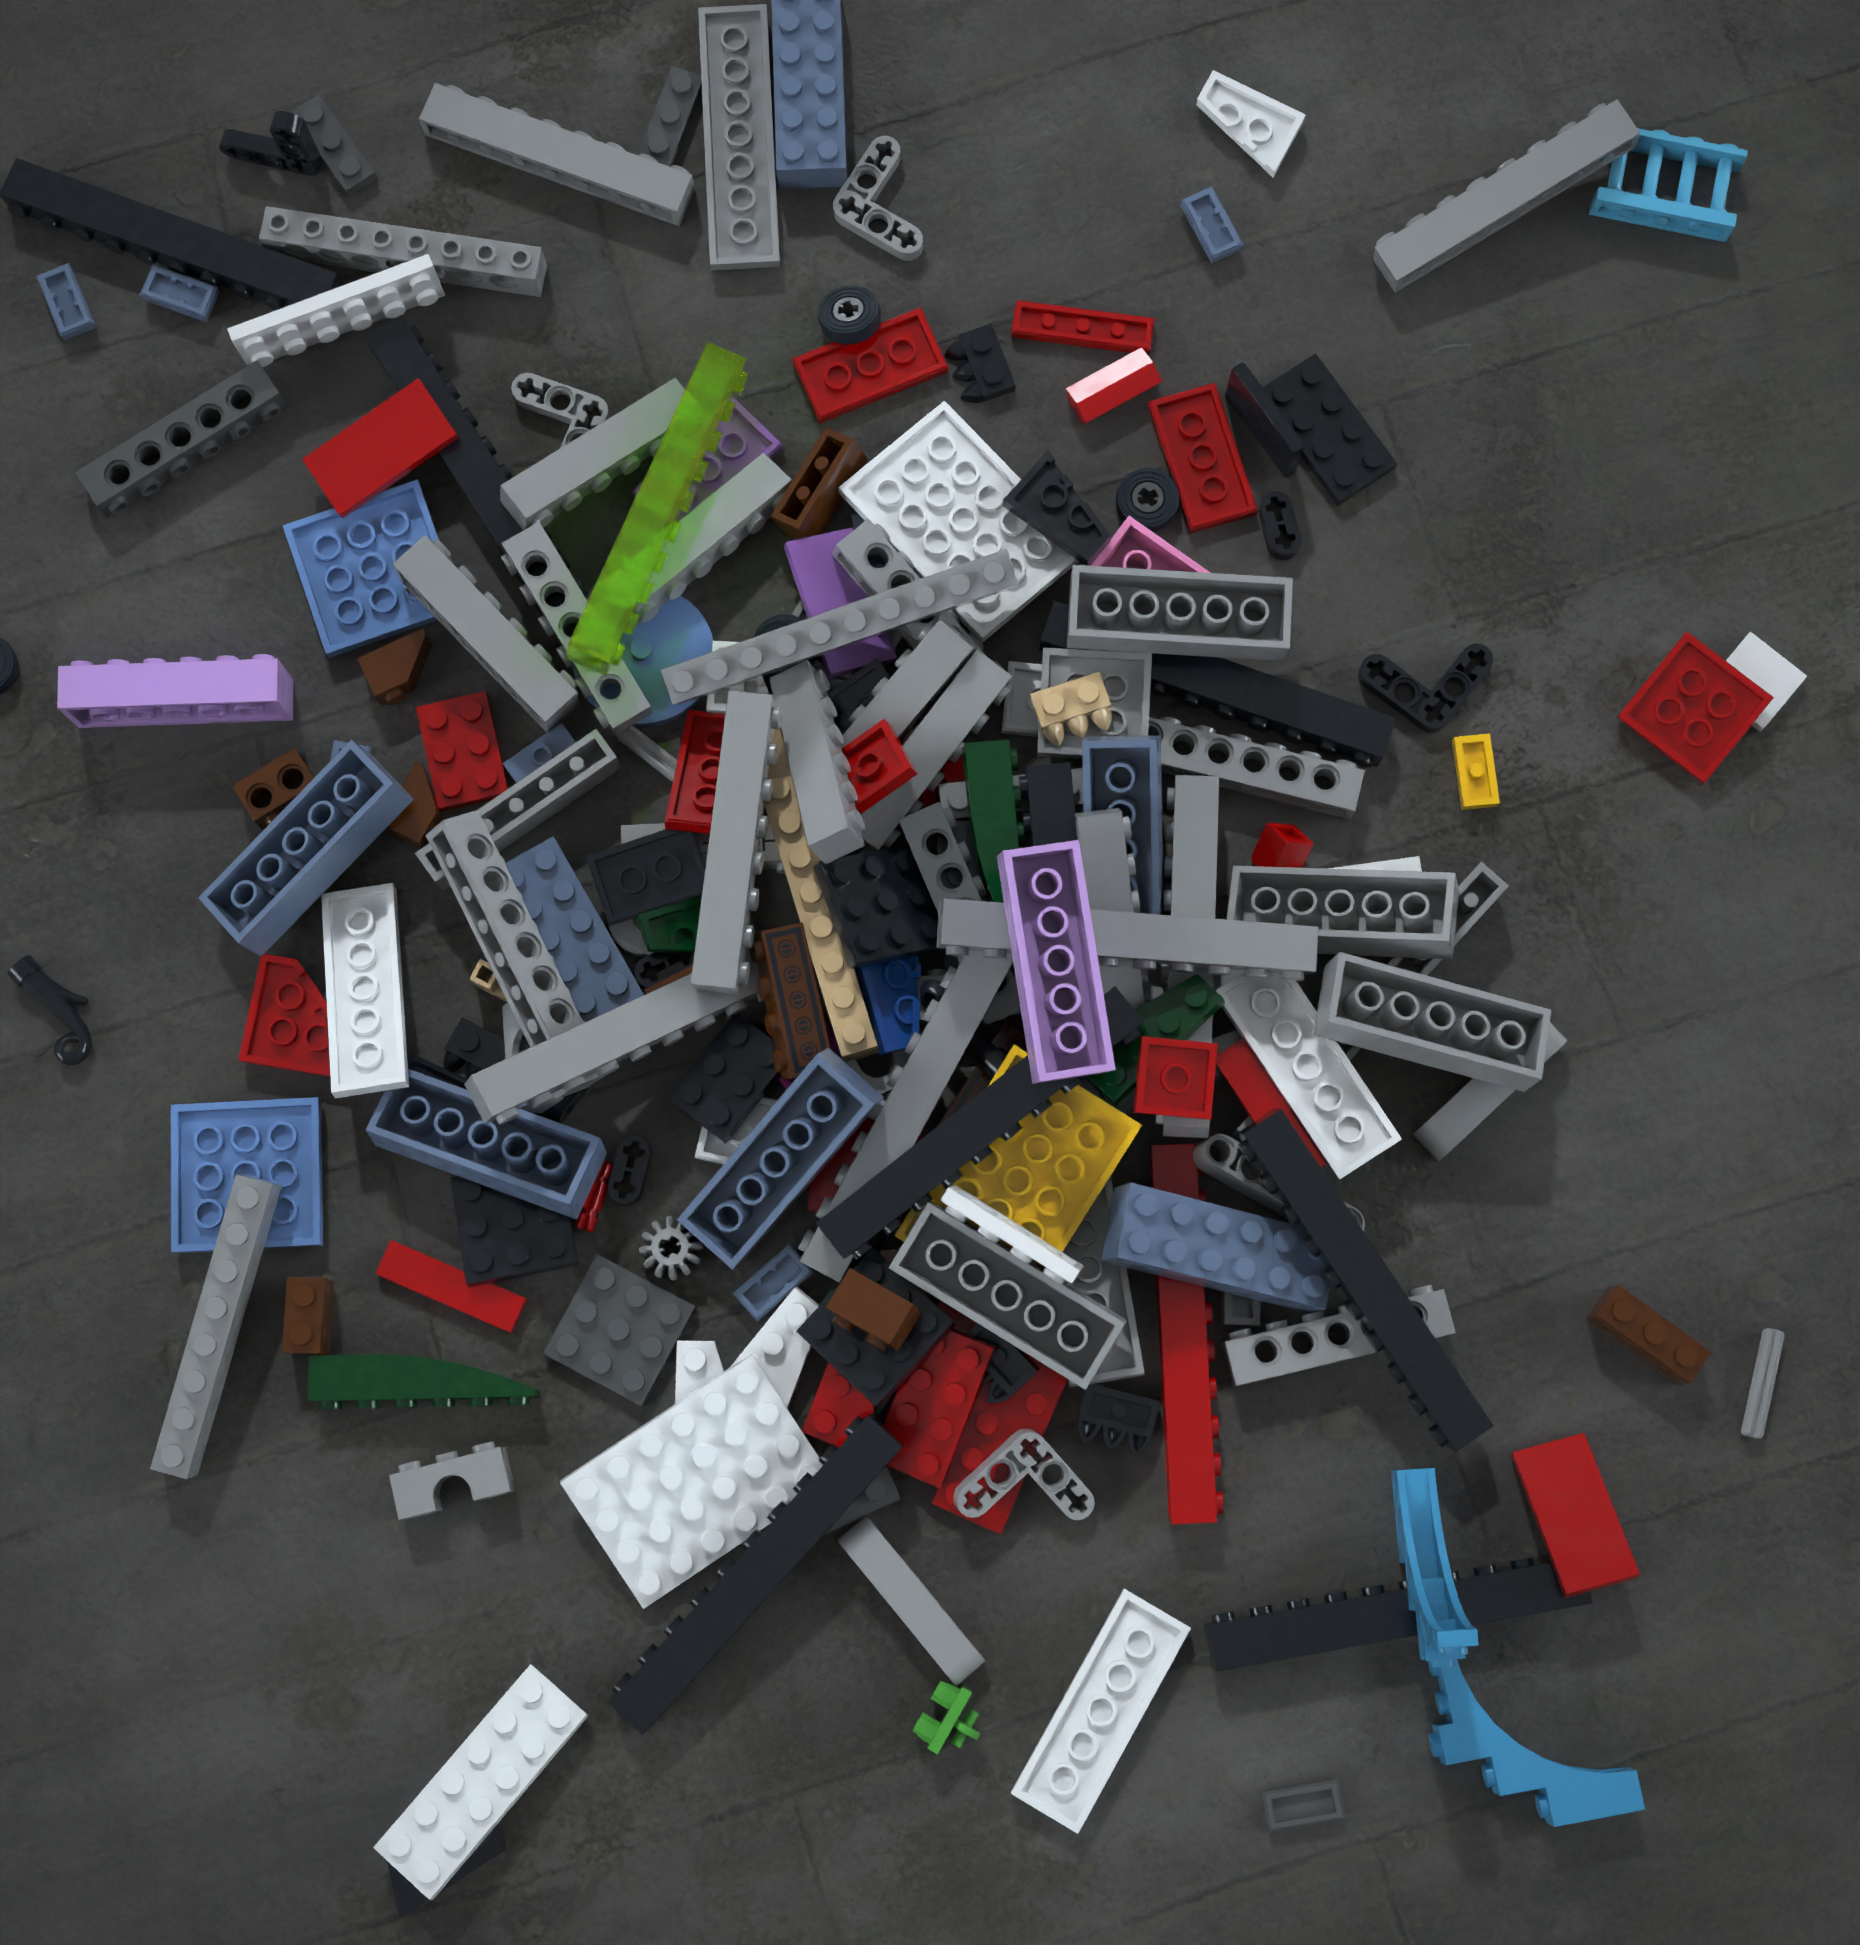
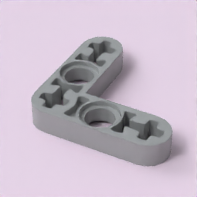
[833,136,923,261]
[511,373,610,448]
[953,1428,1095,1520]

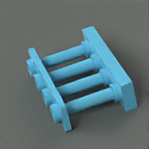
[1589,128,1748,242]

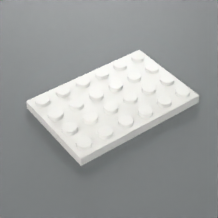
[838,401,1079,643]
[560,1354,823,1609]

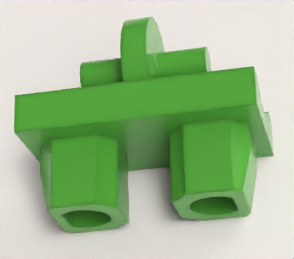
[913,1680,981,1755]

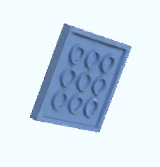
[282,479,440,658]
[171,1097,323,1254]

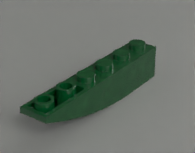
[962,740,1025,903]
[308,1354,540,1410]

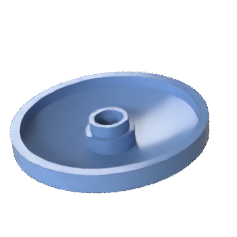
[572,595,714,727]

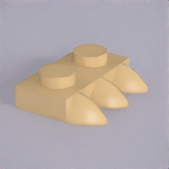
[1030,672,1112,747]

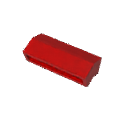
[1066,347,1163,425]

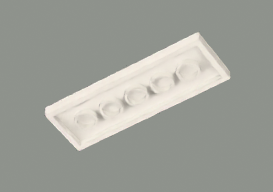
[227,254,445,367]
[321,883,409,1098]
[1215,972,1402,1181]
[1011,1589,1191,1834]
[373,1664,589,1900]

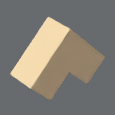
[470,959,508,1002]

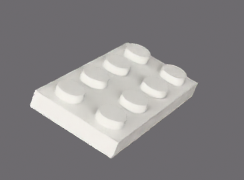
[941,1185,1084,1285]

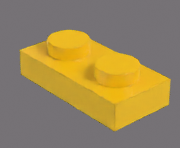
[1452,733,1500,810]

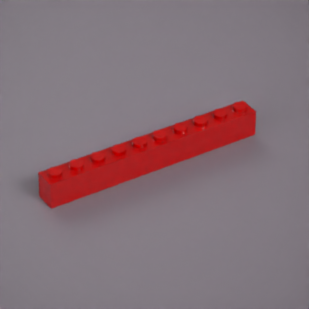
[1149,1143,1223,1524]

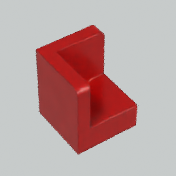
[1251,823,1314,868]

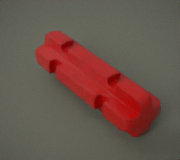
[574,1161,613,1232]

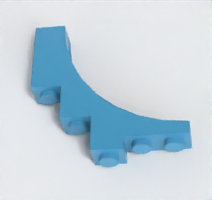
[1391,1468,1479,1668]
[1428,1659,1645,1827]

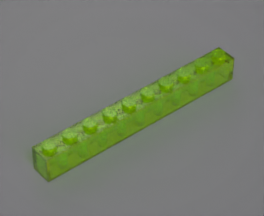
[566,341,749,676]

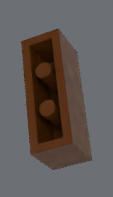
[771,427,868,540]
[1587,1284,1712,1385]

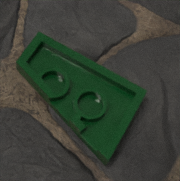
[636,895,757,953]

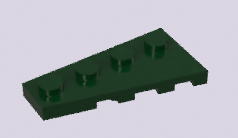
[1086,974,1225,1106]

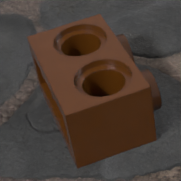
[232,748,315,830]

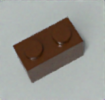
[826,1268,921,1352]
[282,1277,334,1356]

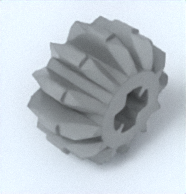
[639,1216,704,1281]

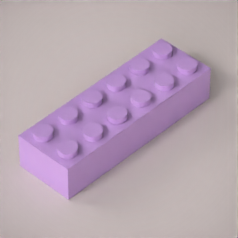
[57,654,294,728]
[997,840,1116,1084]

